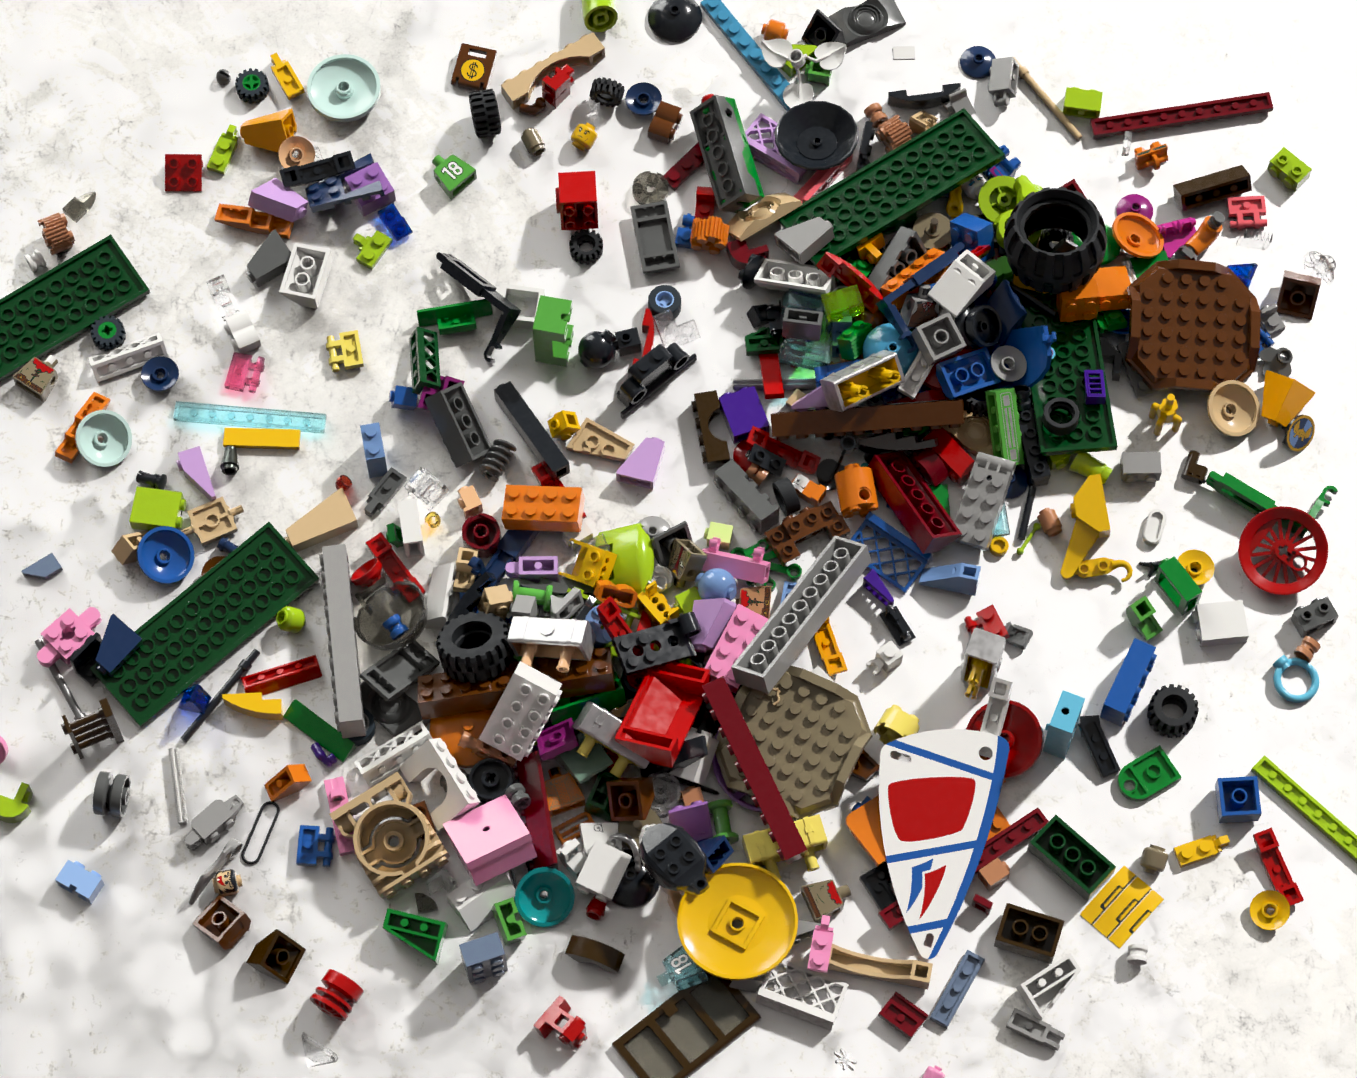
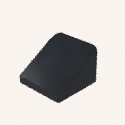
[747,304,772,328]

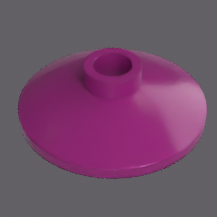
[1116,194,1153,220]

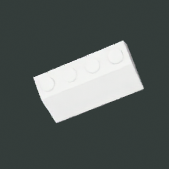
[754,258,837,298]

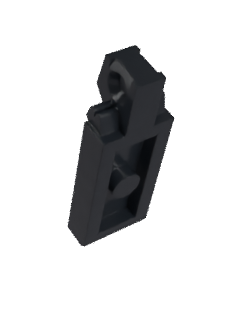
[856,121,875,171]

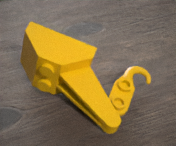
[1060,474,1133,582]

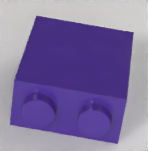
[719,386,770,444]

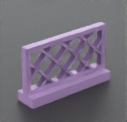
[745,113,807,185]

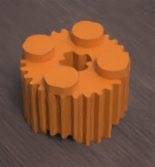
[690,216,730,255]

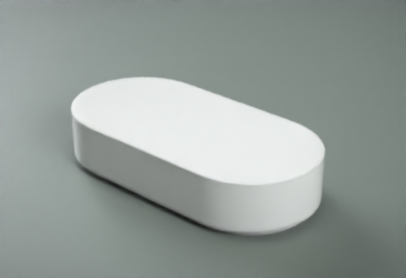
[1142,509,1167,546]

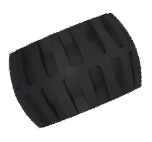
[1004,187,1107,294]

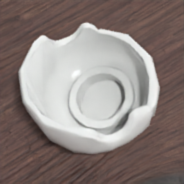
[646,564,673,593]

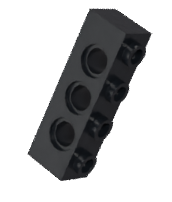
[1018,407,1051,487]

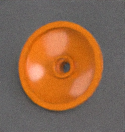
[1112,212,1164,259]

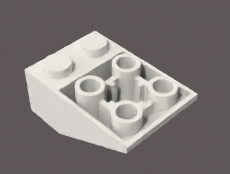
[927,249,996,317]

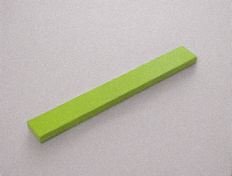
[1251,755,1357,863]

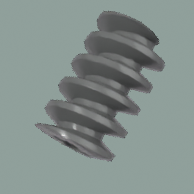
[479,439,517,482]

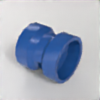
[382,614,409,640]

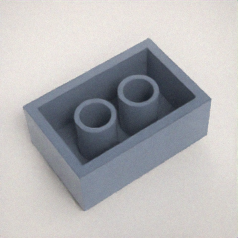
[459,932,508,984]

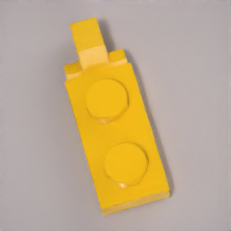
[270,52,305,100]
[1173,835,1230,868]

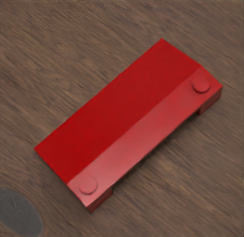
[614,662,710,768]

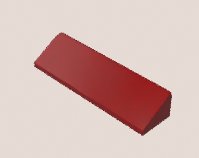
[241,655,322,695]

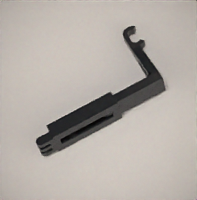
[436,252,522,363]

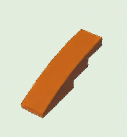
[214,203,294,239]
[55,392,110,464]

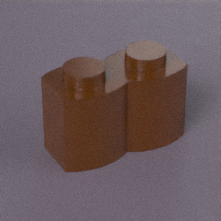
[648,101,684,144]

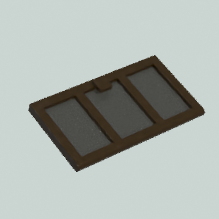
[612,971,761,1078]

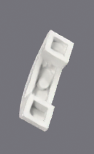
[979,677,1013,758]

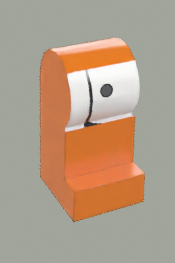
[791,474,827,507]

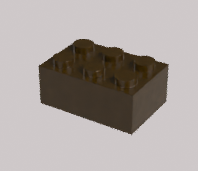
[994,903,1065,964]

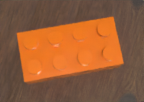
[502,485,585,532]

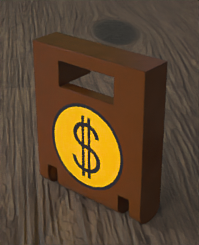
[451,43,497,91]

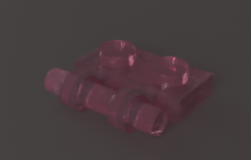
[224,352,265,393]

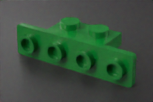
[417,299,493,335]

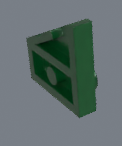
[745,326,784,356]

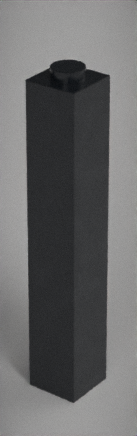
[494,381,570,482]

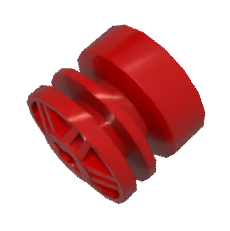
[310,969,364,1021]

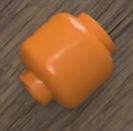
[761,19,789,40]

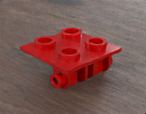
[165,154,203,191]

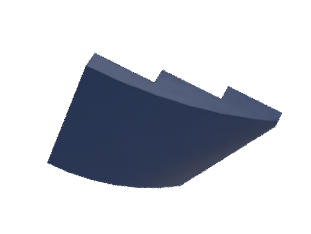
[985,280,1028,346]

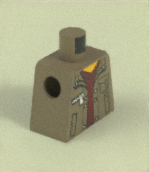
[668,538,708,588]

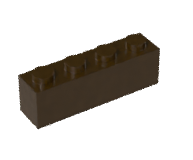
[1173,165,1252,211]

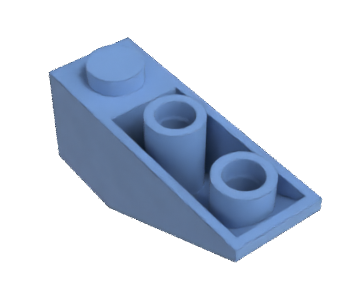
[919,563,981,596]

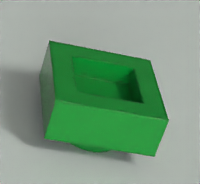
[386,523,404,548]

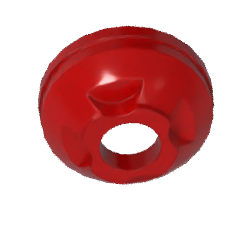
[350,558,382,587]

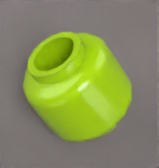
[276,606,306,633]

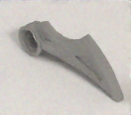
[189,838,243,905]

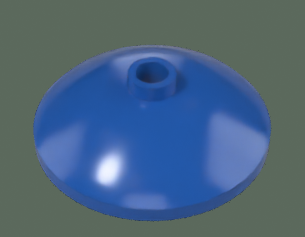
[137,526,194,584]

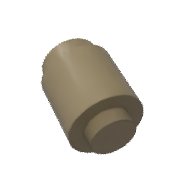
[521,128,546,156]

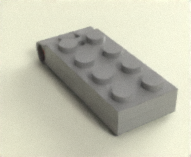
[954,452,1016,551]

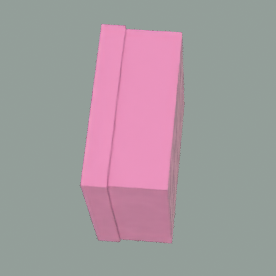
[443,794,537,886]

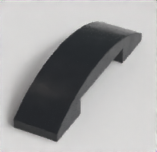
[887,83,961,110]
[279,151,356,188]

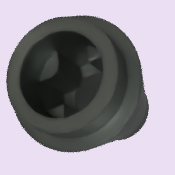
[220,446,239,475]

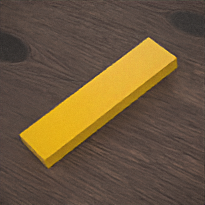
[223,427,301,450]

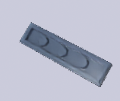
[929,950,985,1029]

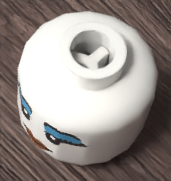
[961,174,987,199]

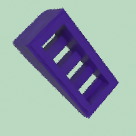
[1084,370,1106,404]
[863,569,894,607]

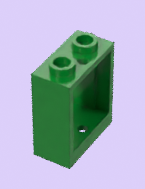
[1154,556,1202,616]

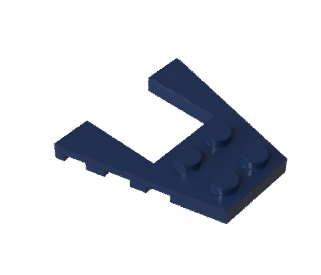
[305,153,385,213]

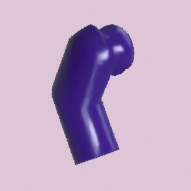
[310,743,337,767]

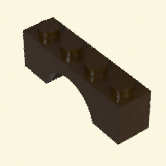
[691,390,730,470]

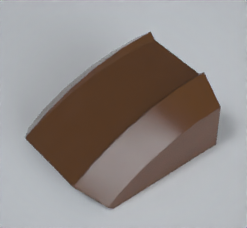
[192,894,251,950]

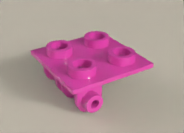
[1157,217,1196,258]

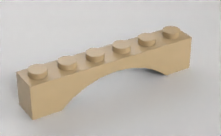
[501,32,605,110]
[828,944,933,989]

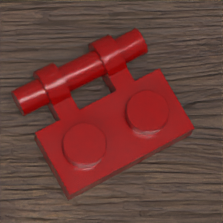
[964,604,1010,639]

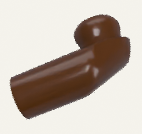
[519,97,546,115]

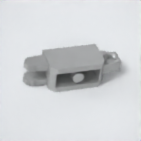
[184,795,244,850]

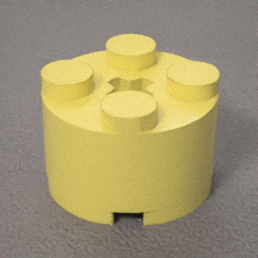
[874,705,920,744]

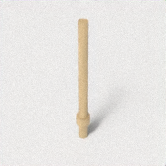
[1013,57,1083,141]

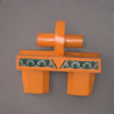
[1134,141,1168,170]

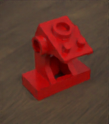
[533,995,588,1050]

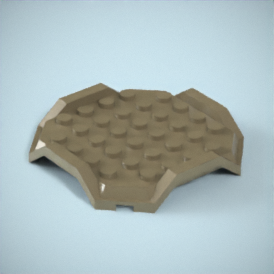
[715,666,872,820]

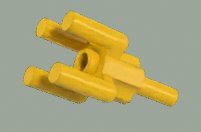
[1149,394,1182,436]

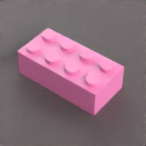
[705,604,768,694]

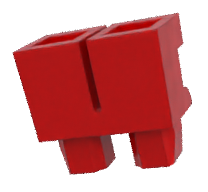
[542,64,574,108]

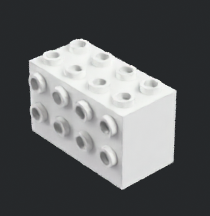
[479,661,562,761]

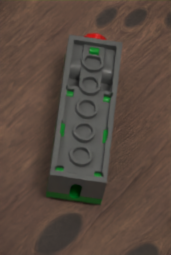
[689,94,764,213]

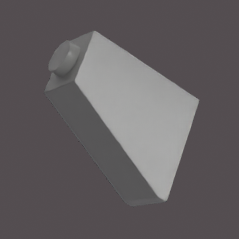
[774,217,835,265]

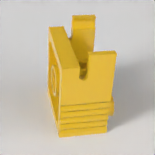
[558,538,618,588]
[637,580,680,627]

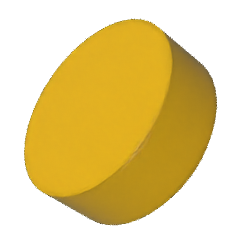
[989,536,1009,557]

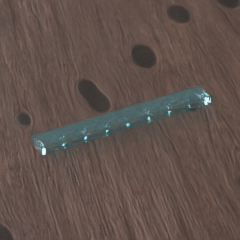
[173,401,327,434]

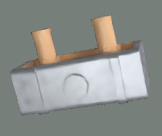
[507,616,596,673]

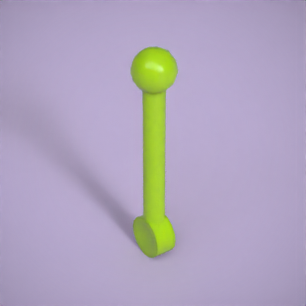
[1017,523,1041,555]

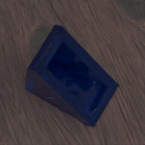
[1227,263,1258,289]
[178,684,212,714]

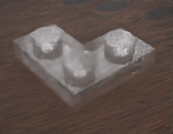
[652,309,701,348]

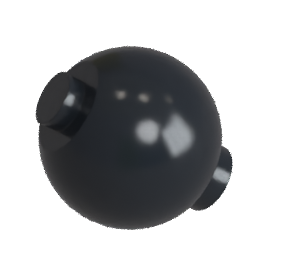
[578,329,617,369]

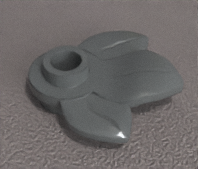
[1258,347,1293,377]

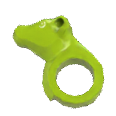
[993,175,1042,249]

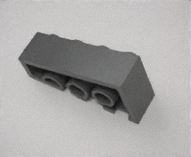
[713,459,780,535]

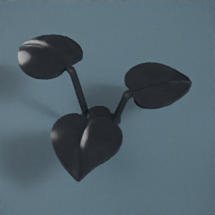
[816,408,898,491]

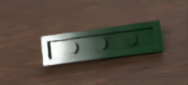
[409,327,441,395]

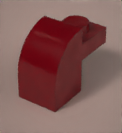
[726,240,769,270]
[908,448,950,487]

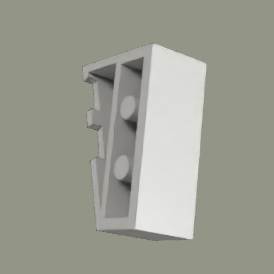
[1016,953,1081,1020]

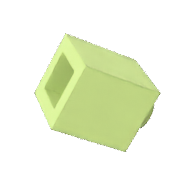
[704,522,733,550]

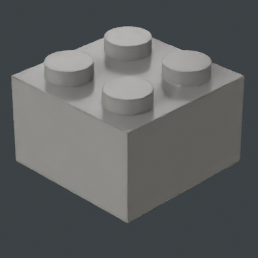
[911,312,967,367]

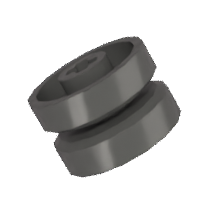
[93,771,131,818]

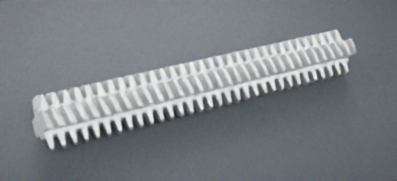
[168,748,188,825]

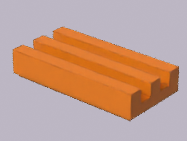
[553,811,595,845]

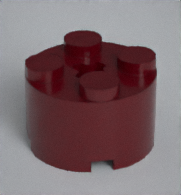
[462,513,501,558]

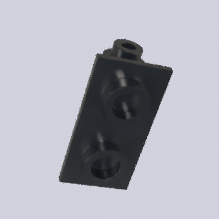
[766,300,785,341]
[745,443,787,477]
[879,605,916,646]

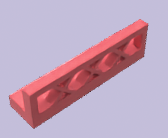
[794,154,853,203]

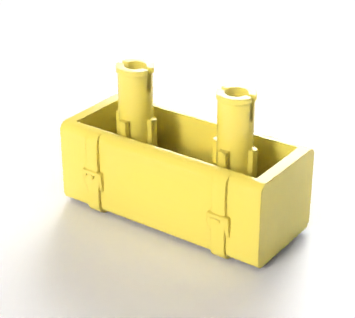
[742,814,828,880]

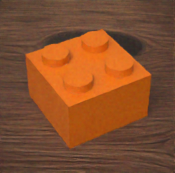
[1056,278,1100,322]

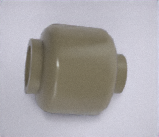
[1140,844,1168,875]

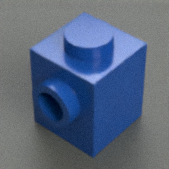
[389,385,418,411]

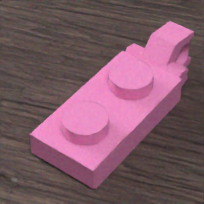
[807,915,834,973]

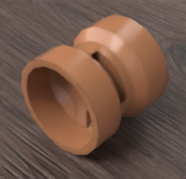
[864,102,888,128]
[745,463,769,487]
[1294,636,1321,663]

